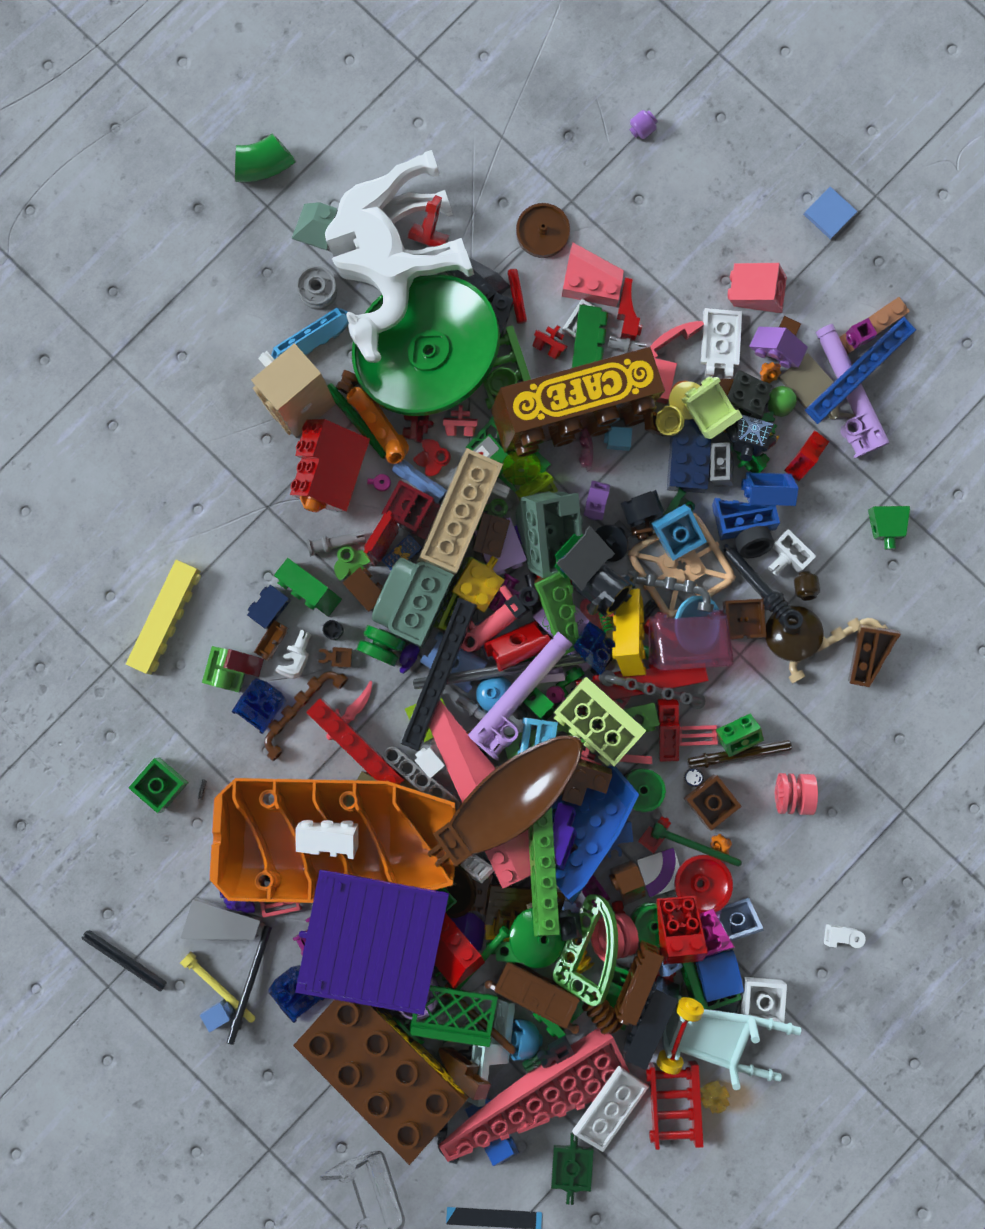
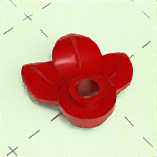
[413,439,451,476]

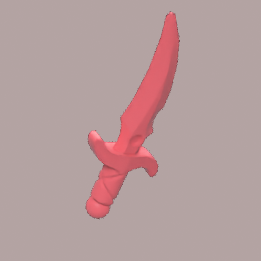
[326,681,372,740]

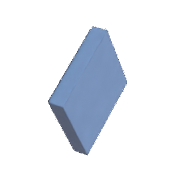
[803,187,857,240]

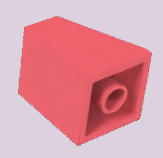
[728,263,787,313]

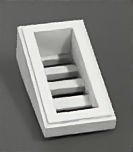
[460,854,494,883]

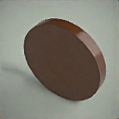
[516,203,570,258]

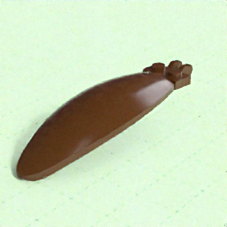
[428,736,583,867]

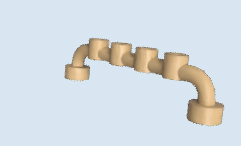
[789,618,888,684]

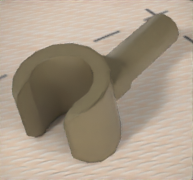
[828,406,855,420]

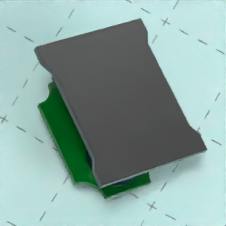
[554,526,615,591]

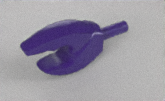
[399,643,420,674]

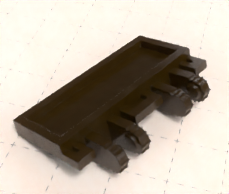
[484,884,565,936]

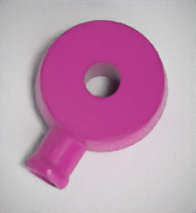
[367,474,391,492]
[546,686,566,704]

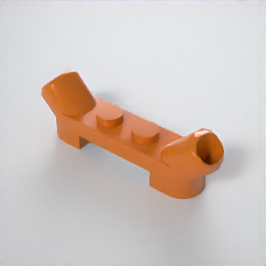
[347,387,409,464]

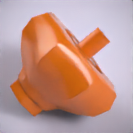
[760,362,781,384]
[710,834,732,855]

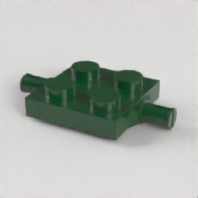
[551,1132,594,1205]

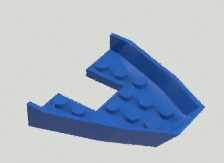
[552,766,639,905]

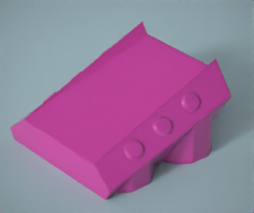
[700,909,735,956]

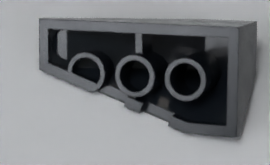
[445,258,510,304]

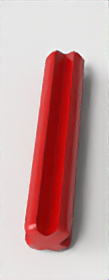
[508,269,527,324]

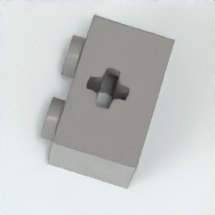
[710,442,734,487]

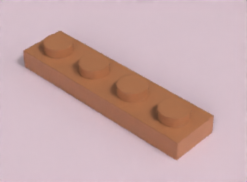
[840,297,910,354]

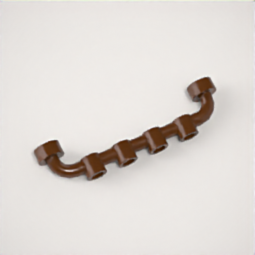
[264,671,349,761]

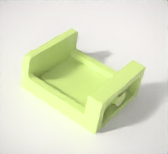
[681,376,743,439]

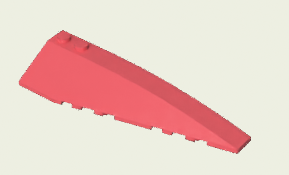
[429,700,556,888]
[438,1028,630,1162]

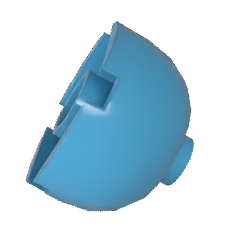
[476,676,512,712]
[510,1019,543,1061]

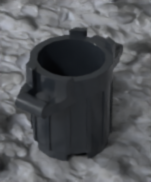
[572,564,636,618]

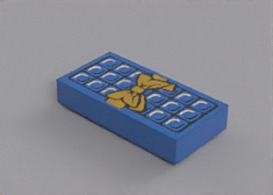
[382,534,422,570]

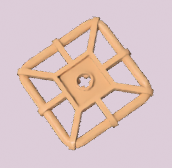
[628,512,736,620]

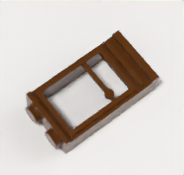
[614,940,664,1026]

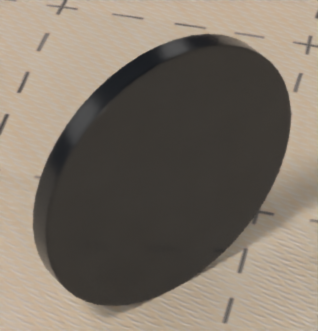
[595,525,629,562]

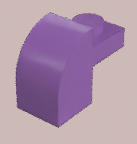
[583,480,610,520]

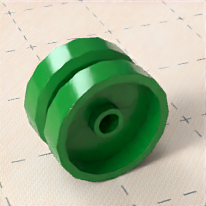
[356,625,406,667]
[625,768,666,812]
[630,902,660,948]

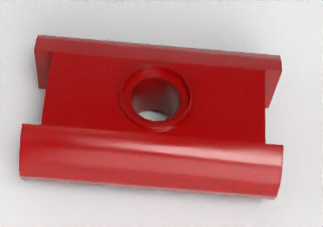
[484,620,551,672]

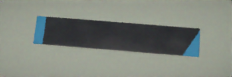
[446,1207,542,1229]

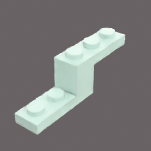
[467,998,515,1107]

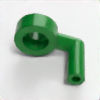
[556,666,585,698]

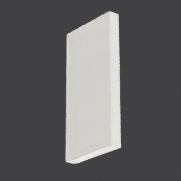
[572,1066,649,1152]

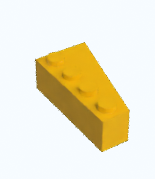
[612,589,646,677]

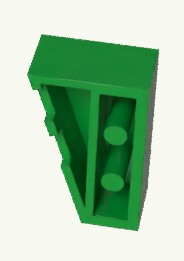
[274,557,342,617]

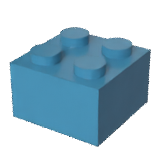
[651,504,707,561]

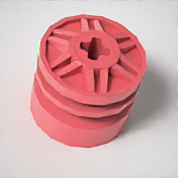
[775,773,818,815]

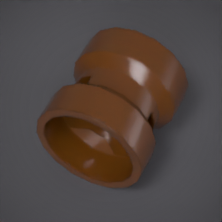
[336,370,359,394]

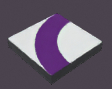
[636,847,680,898]

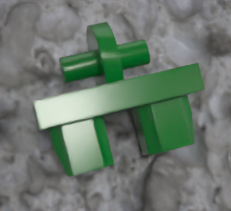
[734,450,770,473]

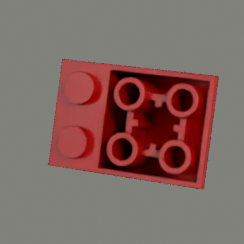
[656,896,708,965]

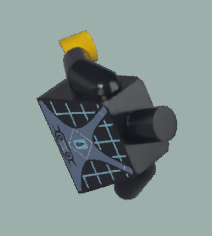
[722,414,779,461]

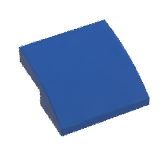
[696,950,744,1002]

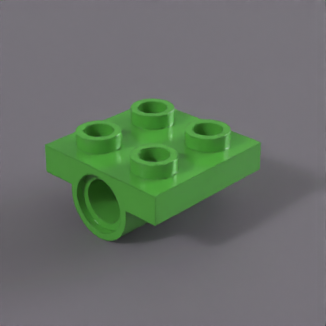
[202,646,245,693]

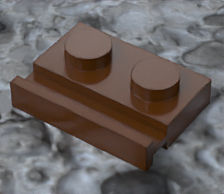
[473,513,510,558]

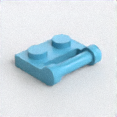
[518,717,558,754]

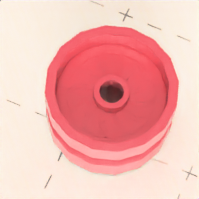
[590,913,639,962]

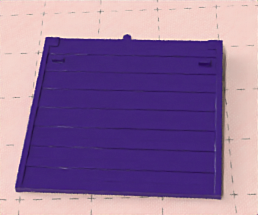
[295,870,449,1015]

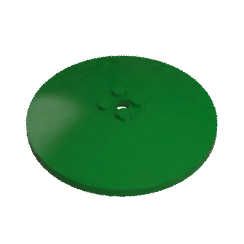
[352,274,500,416]

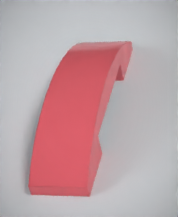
[650,321,704,359]

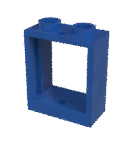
[741,472,799,506]

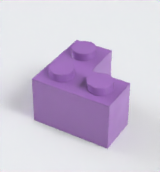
[749,327,808,368]

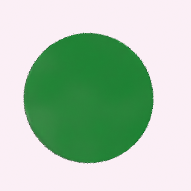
[393,1015,425,1044]

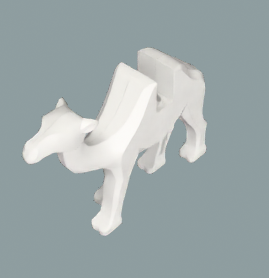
[325,150,474,363]

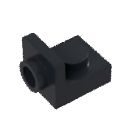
[558,909,583,941]

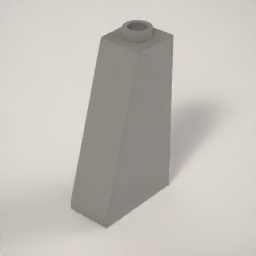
[181,898,265,940]

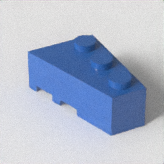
[712,498,780,541]
[464,1097,520,1166]

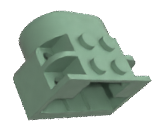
[516,491,583,578]
[372,558,455,649]

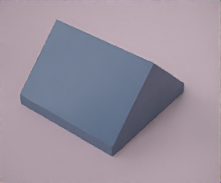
[720,898,764,941]

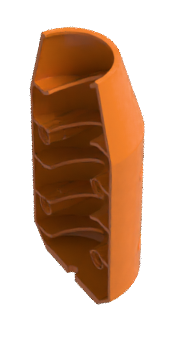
[209,778,456,903]

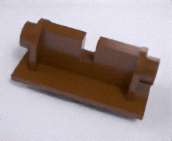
[254,620,289,661]

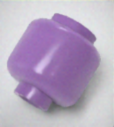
[629,110,658,139]

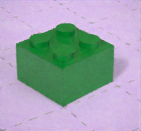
[129,757,189,814]

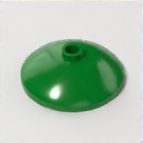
[509,907,566,968]

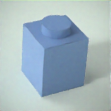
[199,999,234,1033]

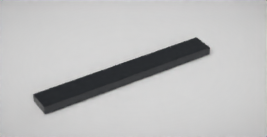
[401,598,478,751]

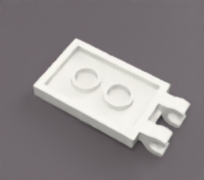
[700,308,742,379]

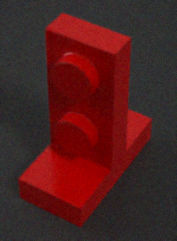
[408,195,449,247]
[784,430,830,482]

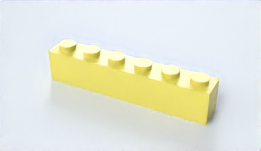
[126,560,201,675]

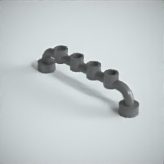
[618,570,714,612]
[599,670,706,709]

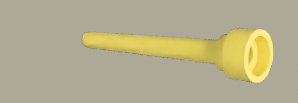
[180,951,255,1023]

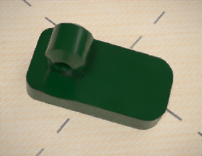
[663,489,695,515]

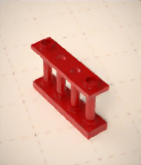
[646,1060,704,1150]

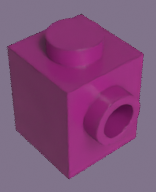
[846,318,877,349]

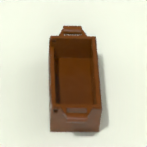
[485,962,580,1034]

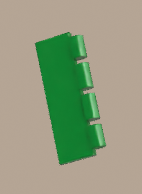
[571,304,608,368]

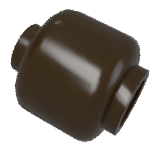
[794,571,820,601]

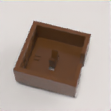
[723,599,766,640]

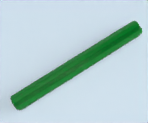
[327,383,386,459]

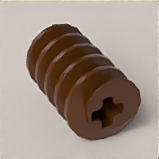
[582,992,623,1035]

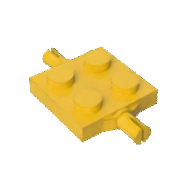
[451,556,504,612]

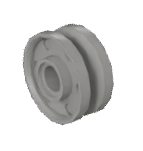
[296,266,337,310]

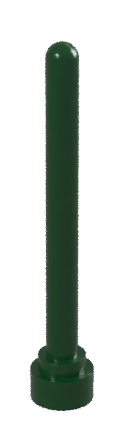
[650,822,742,867]

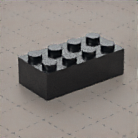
[622,975,680,1070]

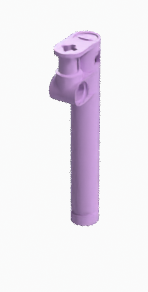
[816,324,890,458]
[468,631,573,761]

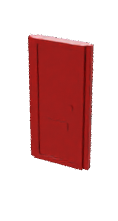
[364,511,399,566]

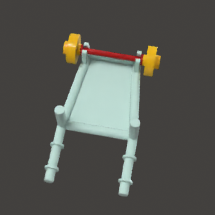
[656,996,801,1090]

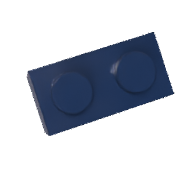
[247,585,291,630]

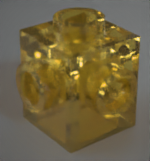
[700,1080,730,1114]

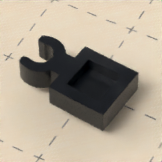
[537,1035,575,1068]

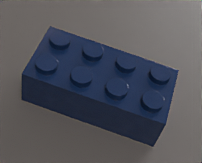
[666,419,711,493]

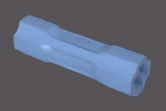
[392,459,447,504]

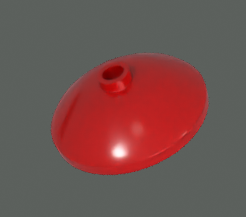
[674,855,733,914]

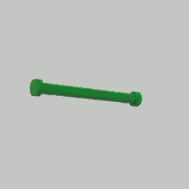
[455,926,510,990]

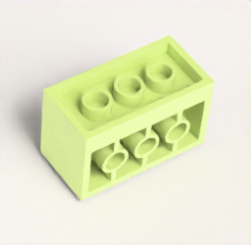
[553,677,646,767]

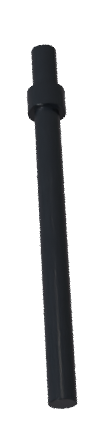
[226,926,272,1045]

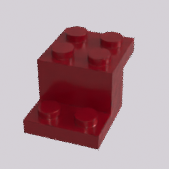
[381,480,441,541]

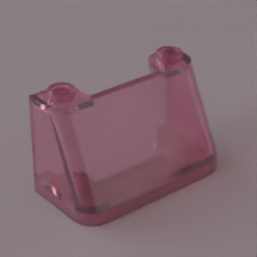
[649,610,733,670]

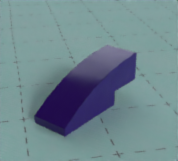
[553,803,577,871]

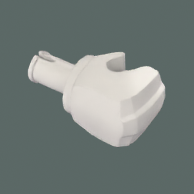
[275,630,312,679]

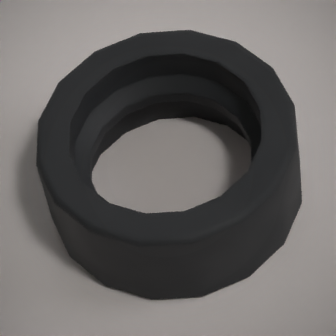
[735,526,774,559]

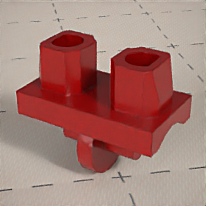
[532,325,568,359]

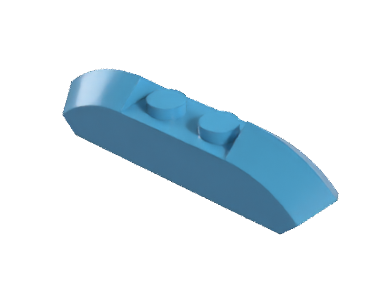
[271,308,349,359]

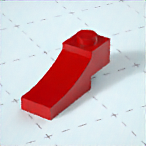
[617,277,643,341]
[657,699,680,762]

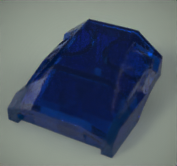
[573,621,615,675]
[232,678,287,734]
[268,965,325,1023]

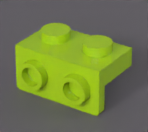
[515,471,558,501]

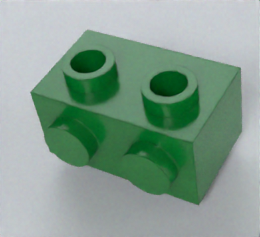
[716,713,764,757]

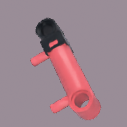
[461,585,541,652]

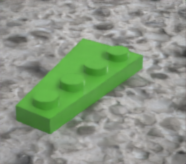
[534,572,580,656]

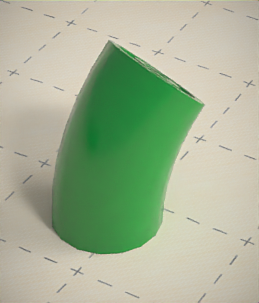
[235,133,296,182]

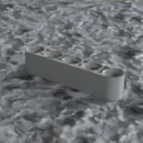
[383,747,461,810]

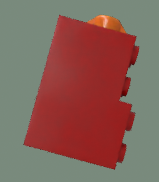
[290,419,370,513]

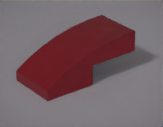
[223,649,264,677]

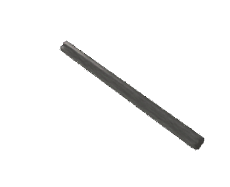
[413,653,586,689]

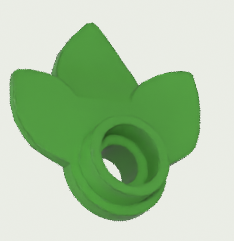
[334,546,370,581]

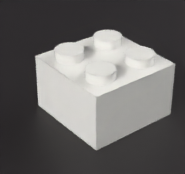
[740,976,787,1023]

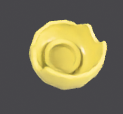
[656,406,685,436]

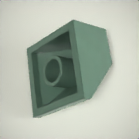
[292,202,338,251]

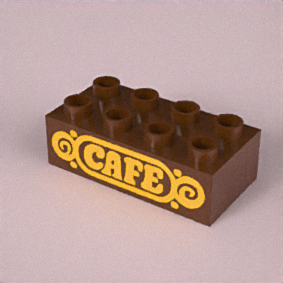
[491,347,665,458]
[293,999,469,1165]

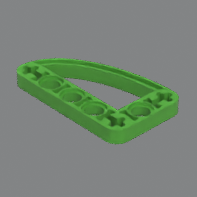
[553,894,618,1006]

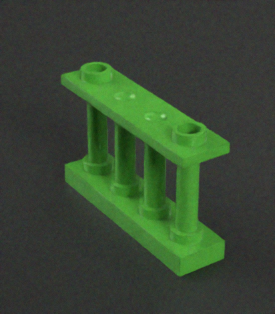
[483,325,531,410]

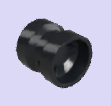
[322,620,344,640]

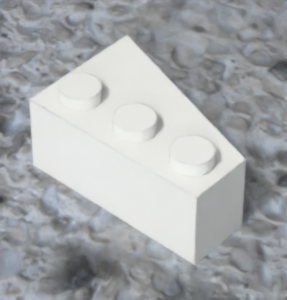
[296,820,359,859]

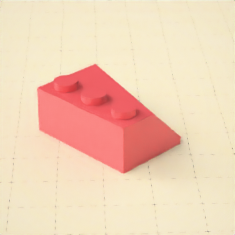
[562,242,624,307]

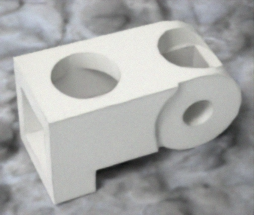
[824,924,866,948]

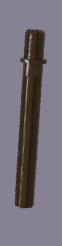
[687,740,792,769]

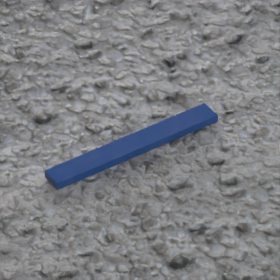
[805,317,916,424]

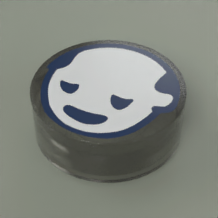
[684,768,704,787]

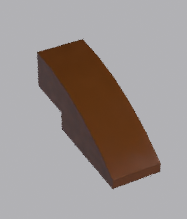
[438,1047,491,1100]

